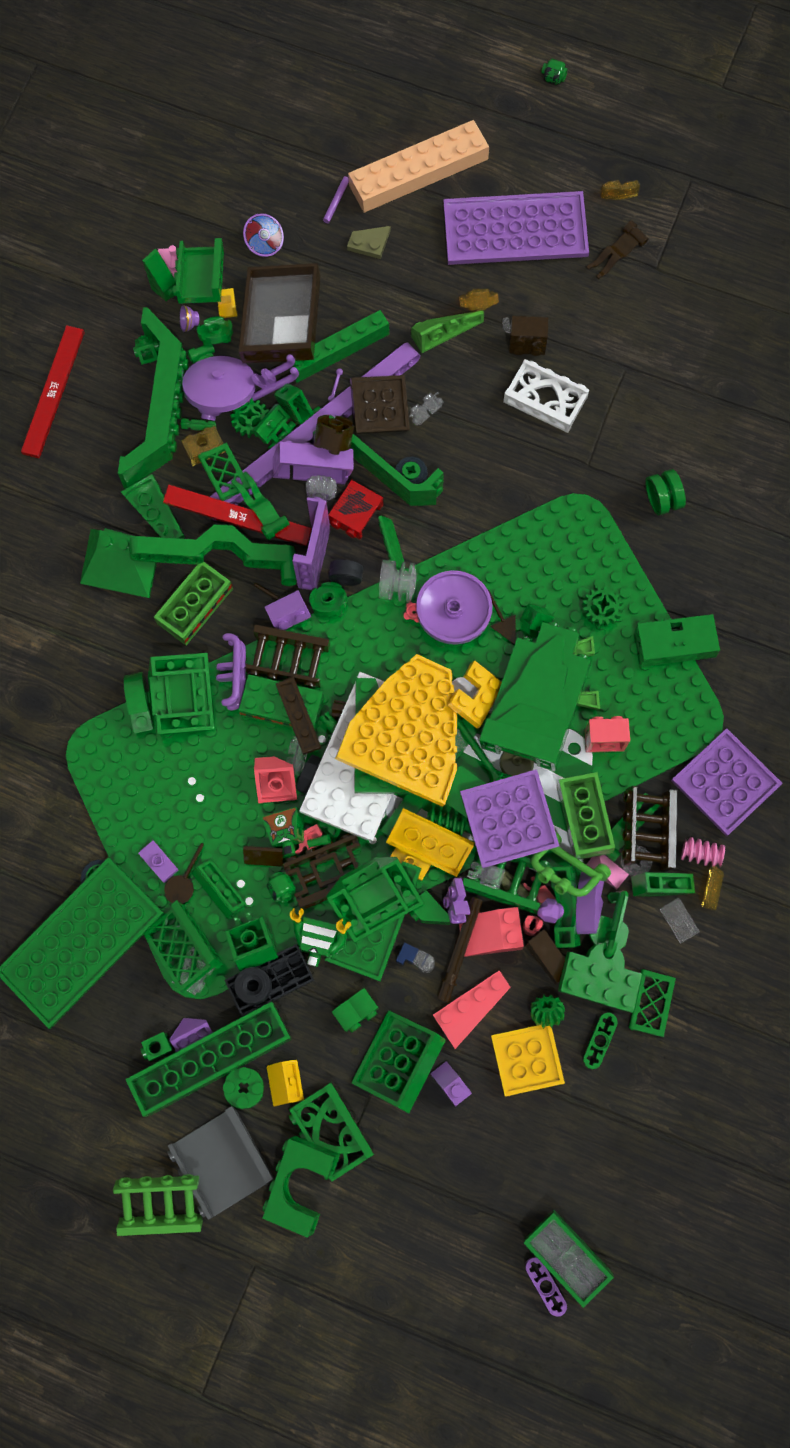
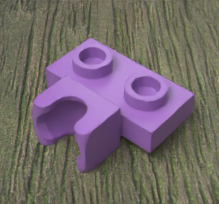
[443,878,470,924]

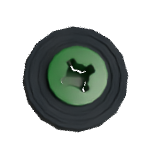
[396,456,428,484]

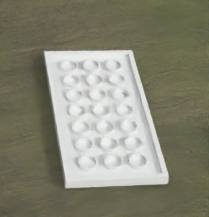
[299,672,392,842]

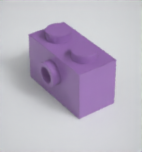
[265,590,311,630]

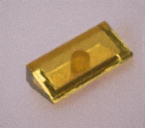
[701,866,724,910]

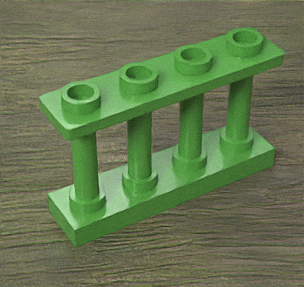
[113,1174,203,1236]

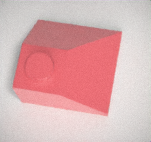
[254,756,297,803]

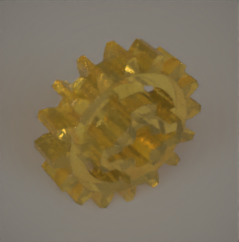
[459,288,499,311]

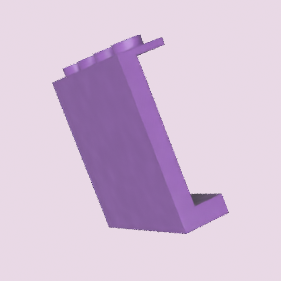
[293,497,330,590]

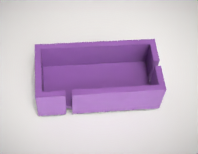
[273,441,353,485]

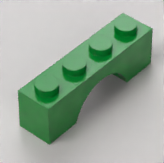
[550,866,581,948]

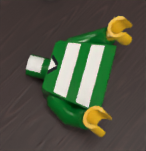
[290,908,351,967]

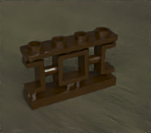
[282,833,361,910]

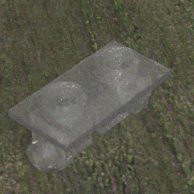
[408,392,444,426]
[286,736,307,777]

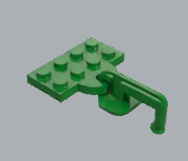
[558,891,642,1013]

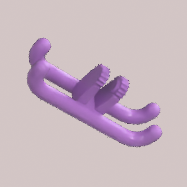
[248,354,299,402]
[216,633,246,711]

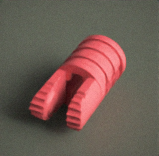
[523,915,543,936]

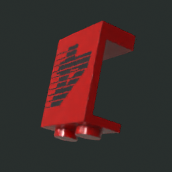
[328,480,384,540]

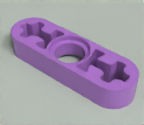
[525,1257,567,1317]

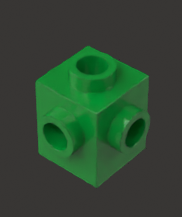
[133,335,159,365]

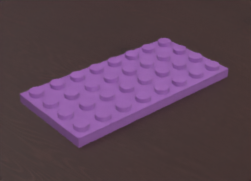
[444,191,589,265]

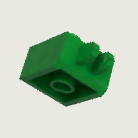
[225,911,278,972]

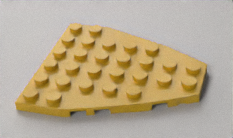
[335,654,457,807]

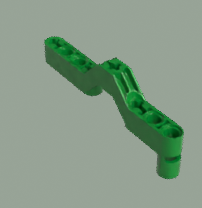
[129,524,297,586]

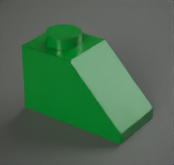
[409,890,451,925]

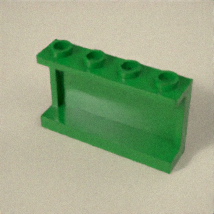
[173,238,224,304]

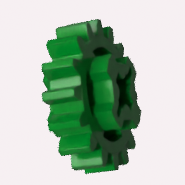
[230,398,269,438]
[582,586,624,627]

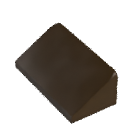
[243,846,284,867]

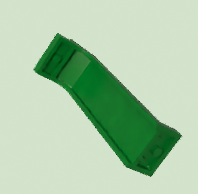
[313,415,444,506]

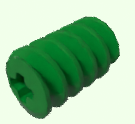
[426,808,466,837]

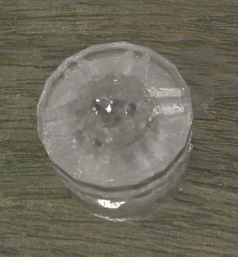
[379,560,417,602]

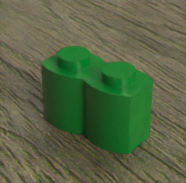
[332,988,379,1033]

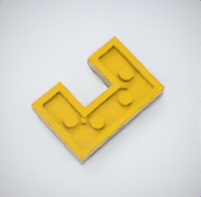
[447,661,502,728]

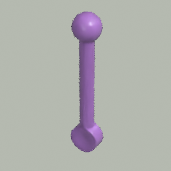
[328,368,343,402]

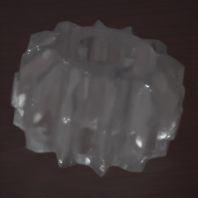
[306,475,337,501]

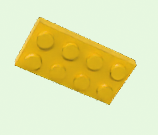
[386,808,475,877]

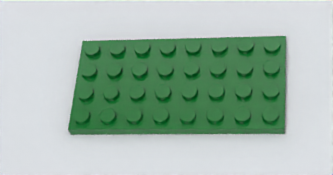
[0,857,164,1029]

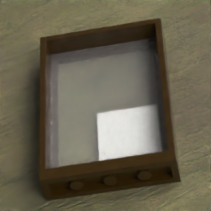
[239,263,321,363]

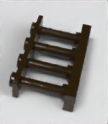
[244,625,330,689]
[622,786,677,871]

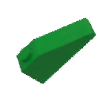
[142,249,176,302]
[631,872,695,897]

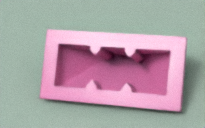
[586,855,629,890]

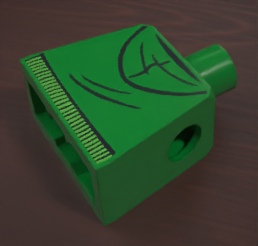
[274,383,314,425]

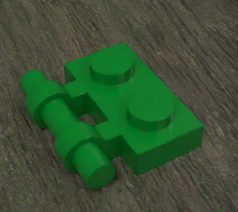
[253,404,296,450]

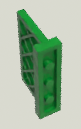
[144,900,223,993]

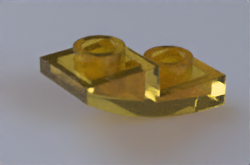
[600,180,640,200]

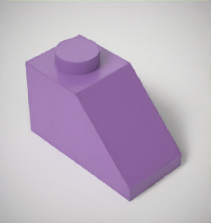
[431,1061,472,1107]

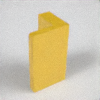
[267,1060,304,1106]

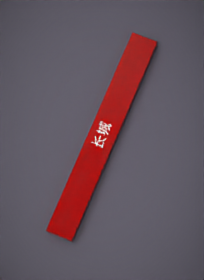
[21,325,85,459]
[163,485,312,547]

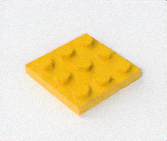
[491,1025,565,1097]

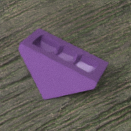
[170,1018,213,1052]

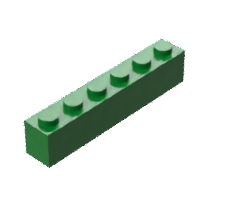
[288,310,390,383]

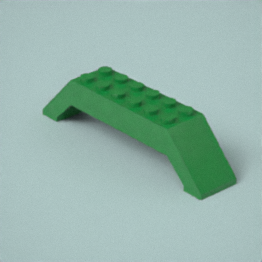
[118,307,189,489]

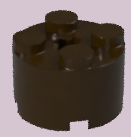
[313,415,354,455]

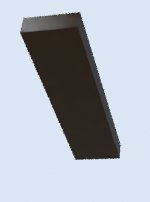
[276,677,321,755]

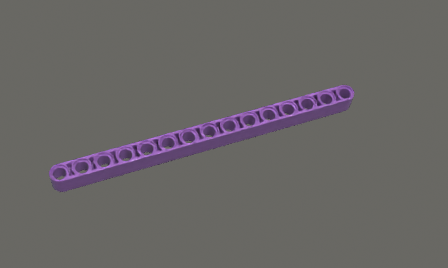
[210,342,420,521]

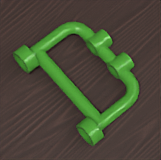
[531,832,611,897]

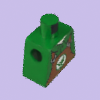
[262,807,304,857]

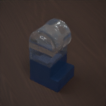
[396,943,435,973]

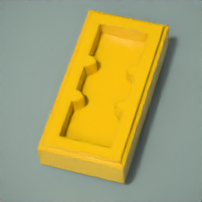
[390,848,431,881]

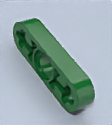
[583,1013,618,1069]

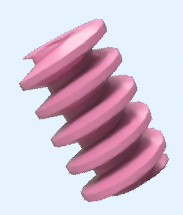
[681,837,725,868]

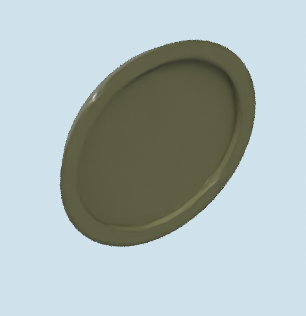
[499,752,534,776]

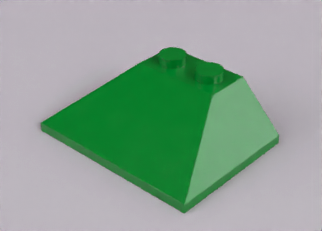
[80,529,157,598]
[148,653,214,734]
[326,857,424,943]

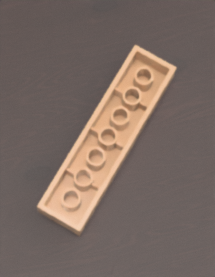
[348,120,489,213]

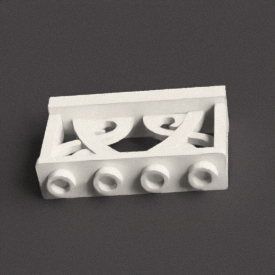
[504,359,589,433]

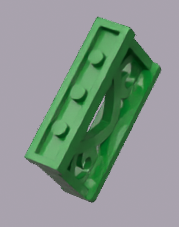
[288,1083,374,1182]

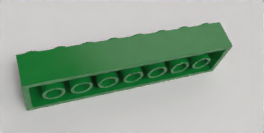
[125,1001,292,1117]

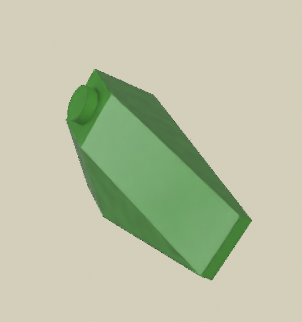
[411,310,484,353]

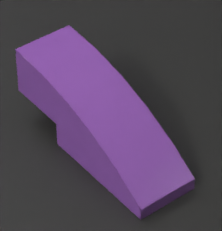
[576,872,604,934]

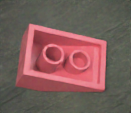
[459,907,524,957]

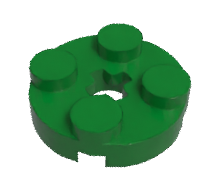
[197,317,234,346]
[309,582,348,617]
[223,1067,264,1109]

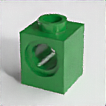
[140,1032,174,1062]

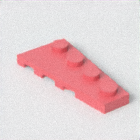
[433,971,511,1049]

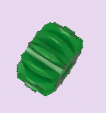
[530,994,565,1029]

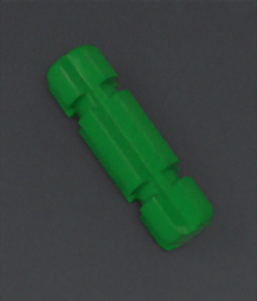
[180,418,216,432]

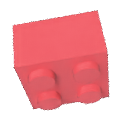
[584,716,630,752]

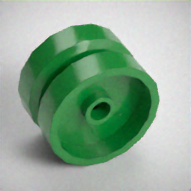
[645,469,686,516]

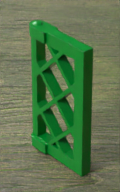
[198,443,250,501]
[629,969,676,1037]

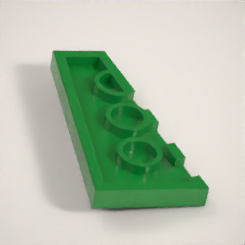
[121,474,185,539]

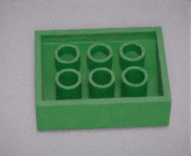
[351,1010,446,1114]

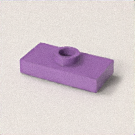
[138,841,179,883]

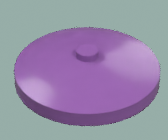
[182,356,256,413]
[416,570,492,644]

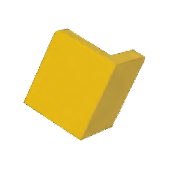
[218,288,237,318]

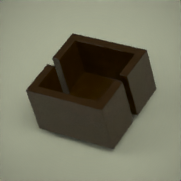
[509,316,548,356]

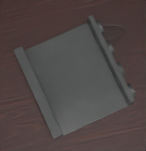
[167,1106,275,1220]

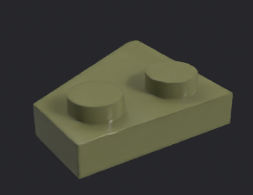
[347,226,391,259]

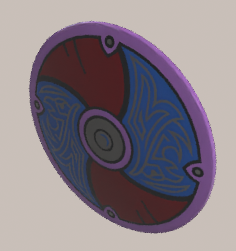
[243,214,284,257]

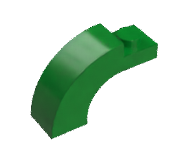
[124,672,154,734]

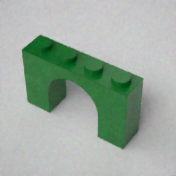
[262,1136,340,1238]

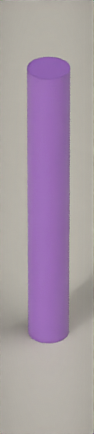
[323,176,349,223]

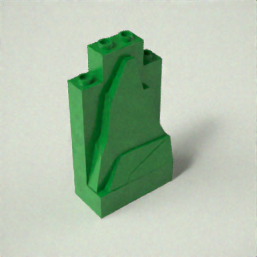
[479,622,591,772]

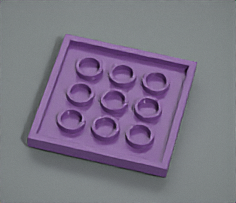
[671,728,783,837]
[460,769,559,868]

